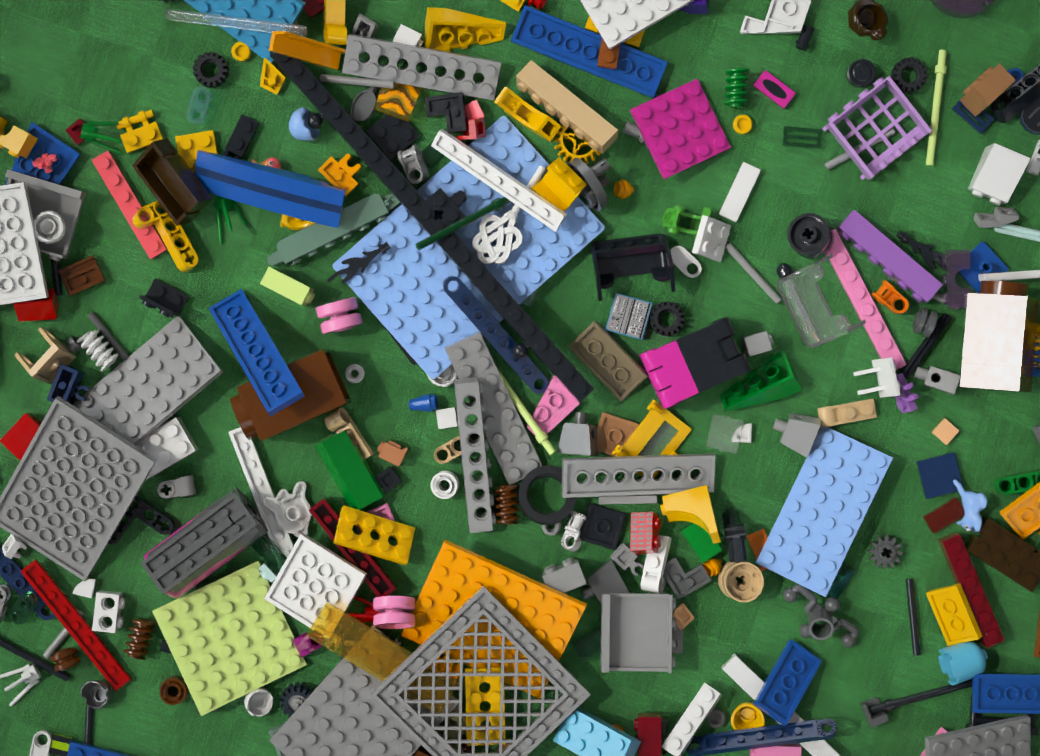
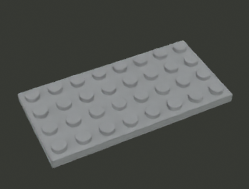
[72,316,223,446]

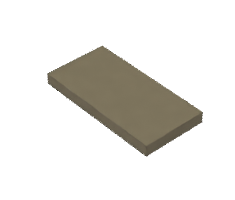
[568,320,648,401]

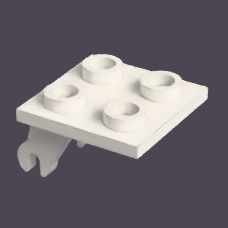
[853,357,900,398]

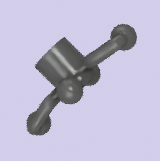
[783,584,859,648]

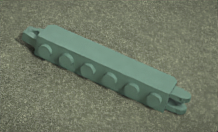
[267,193,400,266]

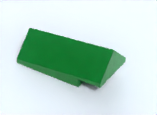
[315,430,384,510]

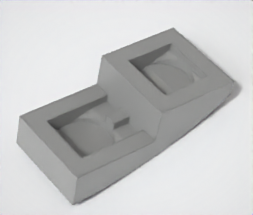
[973,207,1019,228]

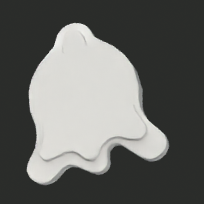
[262,481,312,538]

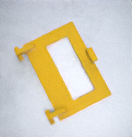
[612,399,692,478]

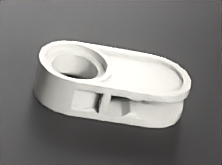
[670,246,702,278]
[29,730,53,756]

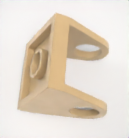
[15,326,76,385]

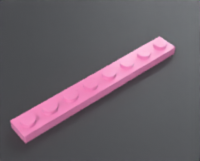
[826,229,907,370]

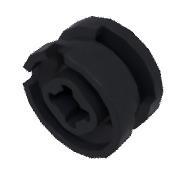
[847,59,876,88]

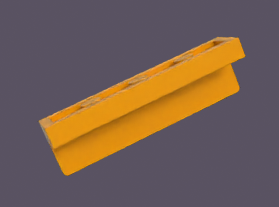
[268,31,346,70]

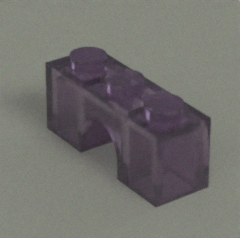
[942,249,971,309]

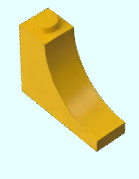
[660,485,721,544]

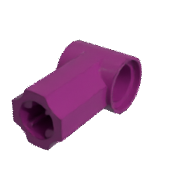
[292,632,323,657]

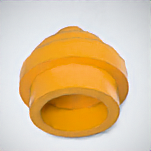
[614,180,634,199]
[703,557,722,577]

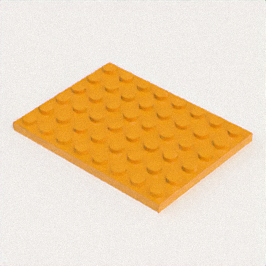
[401,539,587,699]

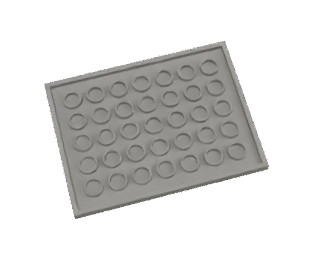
[0,396,157,581]
[269,625,458,756]

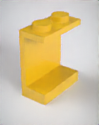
[531,157,587,212]

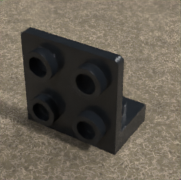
[139,278,190,318]

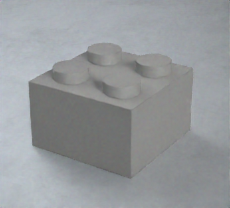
[542,557,587,593]

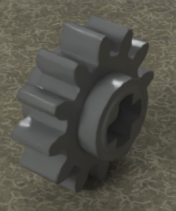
[867,535,903,569]

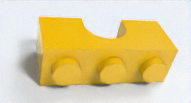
[0,116,38,158]

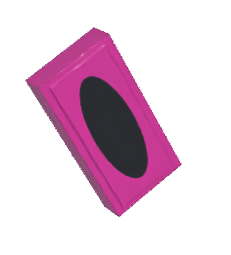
[753,70,795,109]

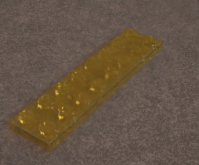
[306,601,459,713]

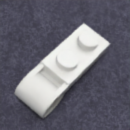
[641,535,672,593]

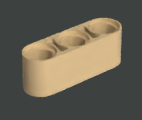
[434,432,485,464]

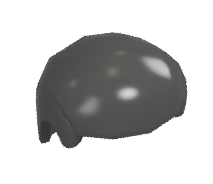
[80,680,111,709]

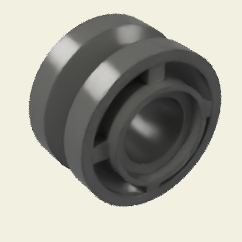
[913,307,938,338]

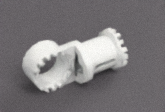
[561,511,587,552]

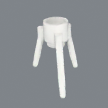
[0,664,41,706]

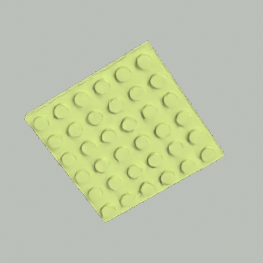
[152,561,307,716]

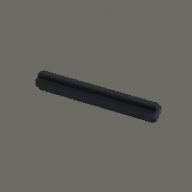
[900,313,952,379]

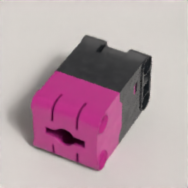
[639,316,752,409]

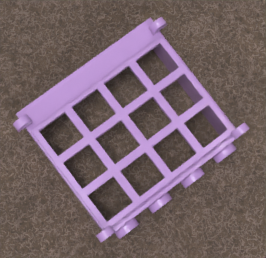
[822,76,932,180]

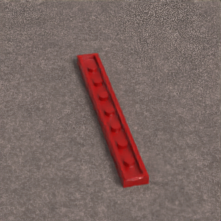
[20,559,132,691]

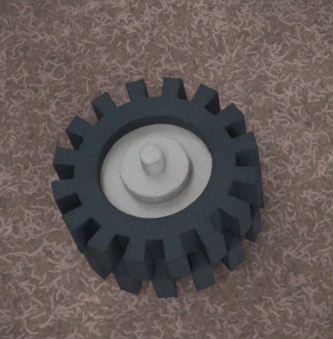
[280,682,314,718]

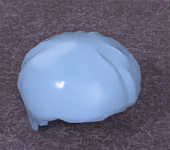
[288,107,320,141]

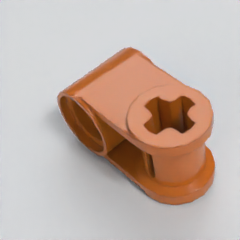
[871,280,909,315]

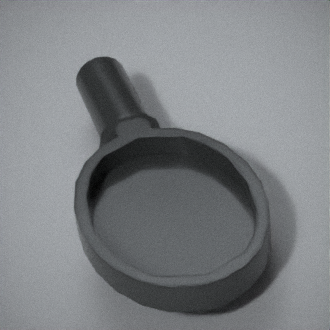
[350,86,378,122]

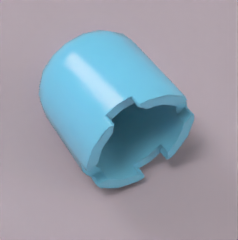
[938,641,988,686]

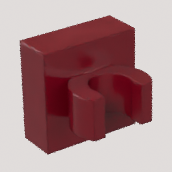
[65,118,85,146]

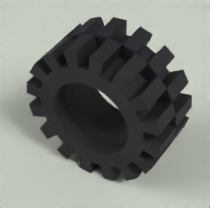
[193,52,229,88]
[891,57,928,94]
[649,301,685,336]

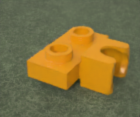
[318,153,362,198]

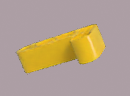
[324,0,347,45]
[132,200,198,272]

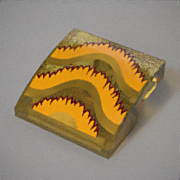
[373,83,423,122]

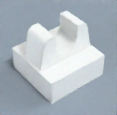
[1,534,27,559]

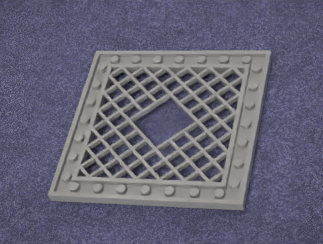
[371,585,591,756]

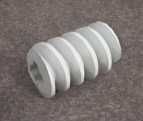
[77,329,119,372]

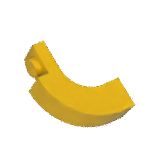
[494,87,561,142]

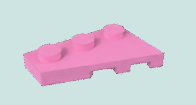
[526,376,580,436]

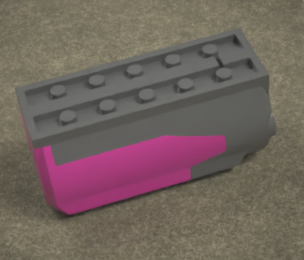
[141,487,268,598]

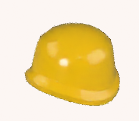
[731,702,765,730]

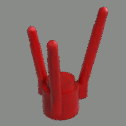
[343,595,380,623]

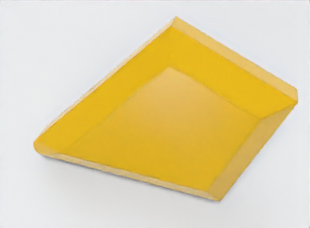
[260,58,286,95]

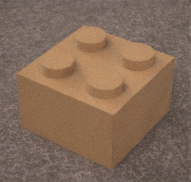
[960,63,1015,117]

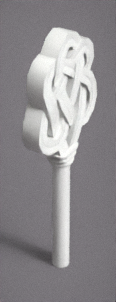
[472,166,546,265]

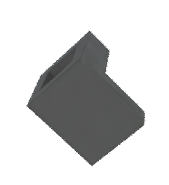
[859,697,889,728]

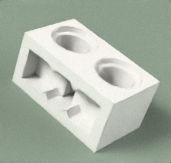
[92,590,125,633]

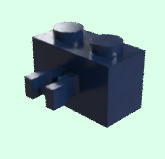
[46,364,91,404]

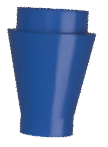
[409,393,438,412]

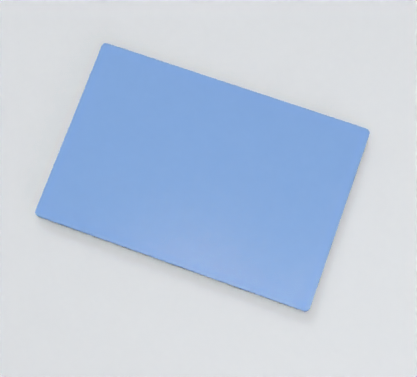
[333,116,604,379]

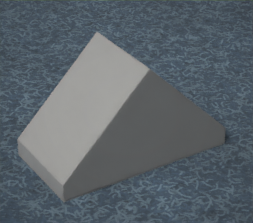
[351,14,379,53]

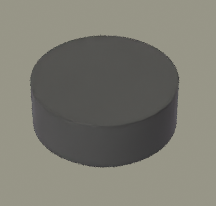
[706,708,726,728]

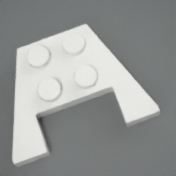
[740,0,812,34]

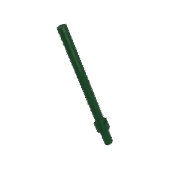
[415,197,511,250]

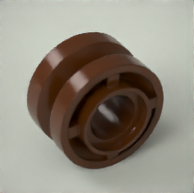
[50,647,81,672]
[159,676,189,705]

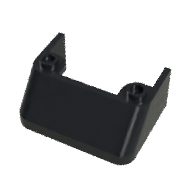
[591,234,675,301]

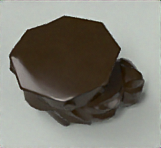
[848,0,889,41]

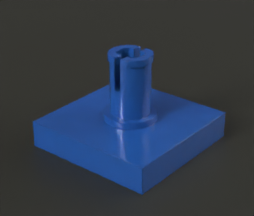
[953,241,1009,293]

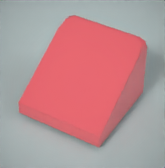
[465,100,485,118]

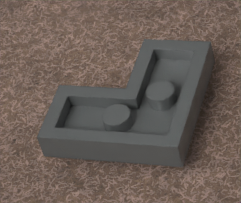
[664,556,712,600]

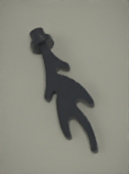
[896,230,956,274]
[327,242,391,283]

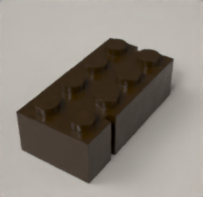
[132,138,212,226]
[965,517,1040,592]

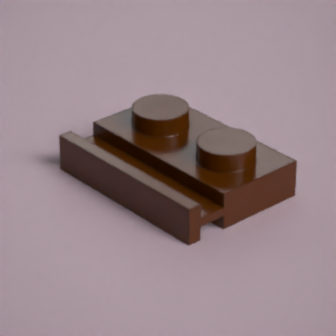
[58,255,106,296]

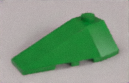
[720,350,802,412]

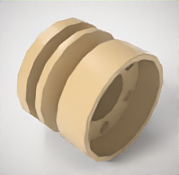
[718,561,764,602]

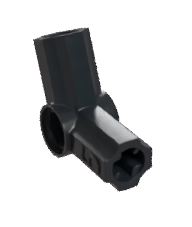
[722,508,747,563]

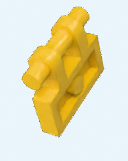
[116,109,163,154]

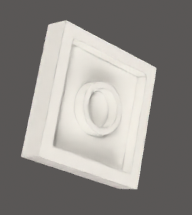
[692,215,731,262]

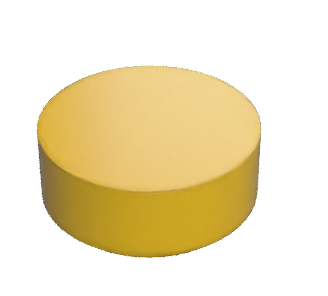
[231,42,251,62]
[733,115,752,134]

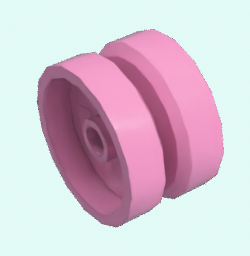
[315,297,363,334]
[373,596,415,629]

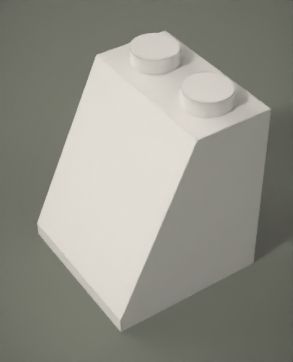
[968,143,1030,206]

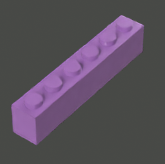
[837,210,943,303]

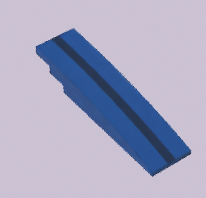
[194,150,346,228]

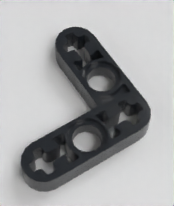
[108,495,175,544]

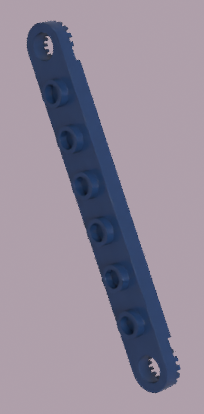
[442,276,549,394]
[0,545,55,620]
[686,718,838,756]

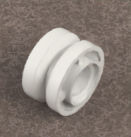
[431,470,460,499]

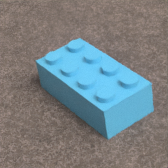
[553,707,641,756]

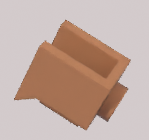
[377,440,409,467]

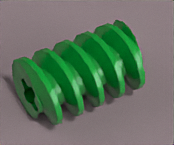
[724,68,750,109]

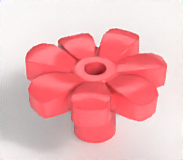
[32,153,57,173]

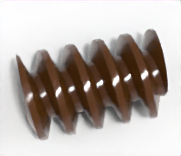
[494,484,520,524]
[123,617,156,660]

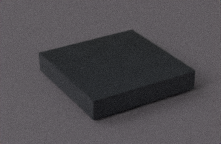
[580,503,626,550]

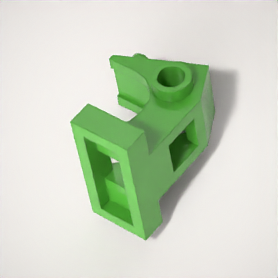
[662,205,712,246]

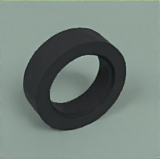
[518,466,577,525]

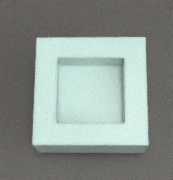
[258,560,279,582]

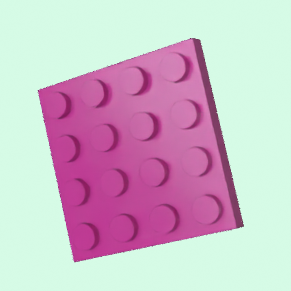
[630,79,731,180]

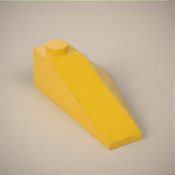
[425,7,506,52]

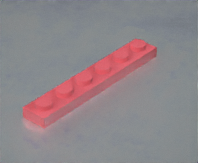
[92,151,168,260]

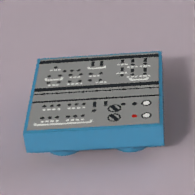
[605,293,652,340]

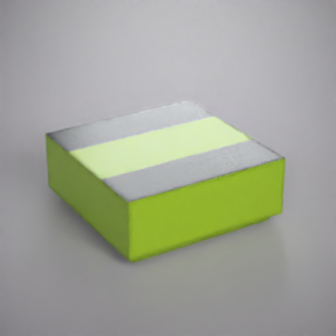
[49,733,73,756]

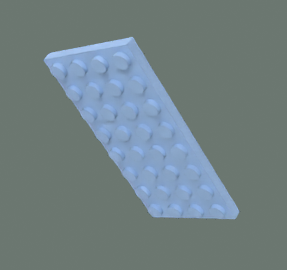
[756,427,893,597]

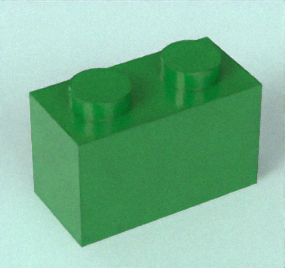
[680,523,722,563]

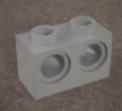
[740,331,774,357]

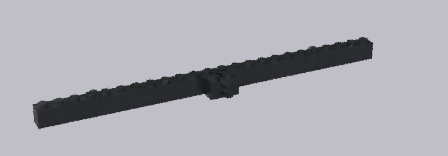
[271,52,594,403]

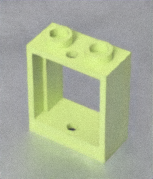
[260,267,315,306]

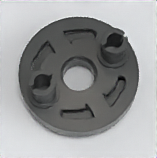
[567,157,611,211]

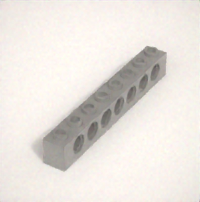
[454,377,496,533]

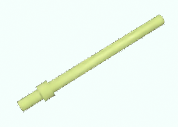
[926,50,947,166]
[495,364,556,455]

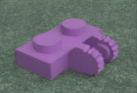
[895,373,919,413]

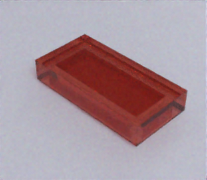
[923,497,964,534]

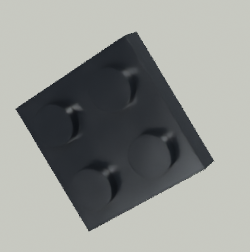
[366,111,420,161]

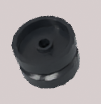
[788,213,834,259]

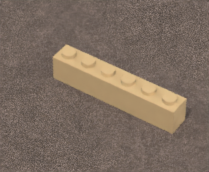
[516,60,618,154]

